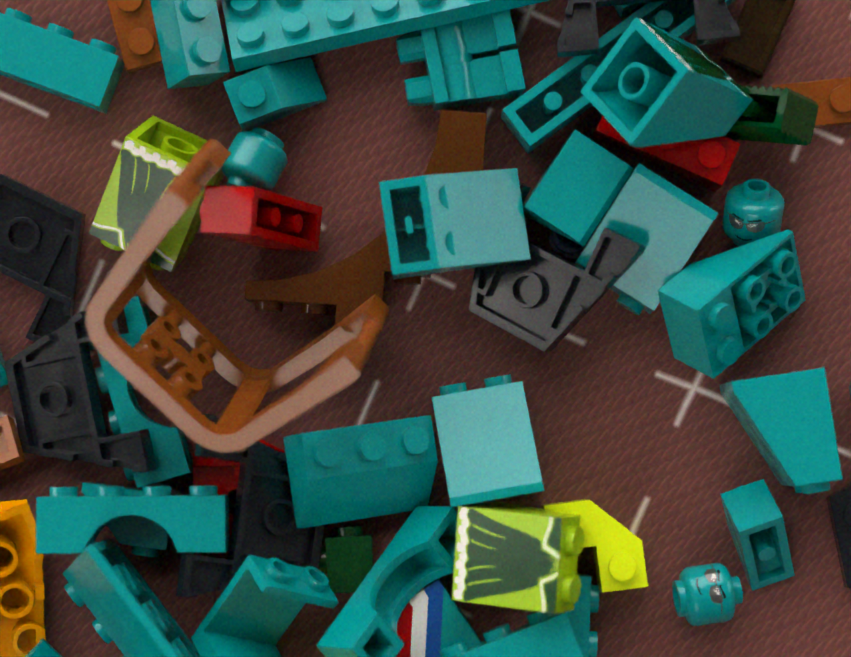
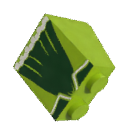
[89,115,224,272]
[452,502,584,614]

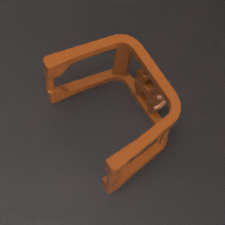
[85,139,390,453]

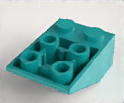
[379,168,531,280]
[657,229,806,379]

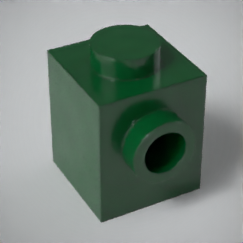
[319,526,374,594]

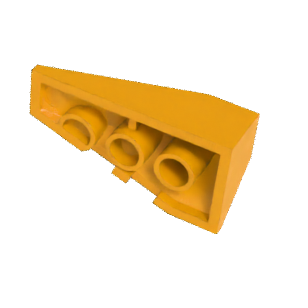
[0,499,46,657]

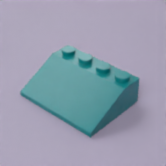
[62,538,200,657]

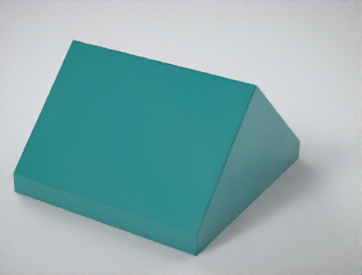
[523,129,634,246]

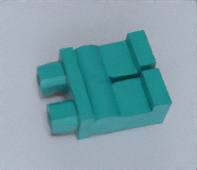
[396,10,526,111]

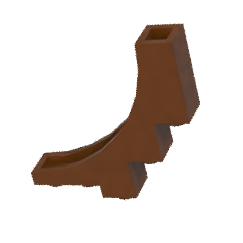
[245,110,487,324]

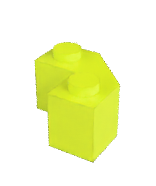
[541,499,648,593]

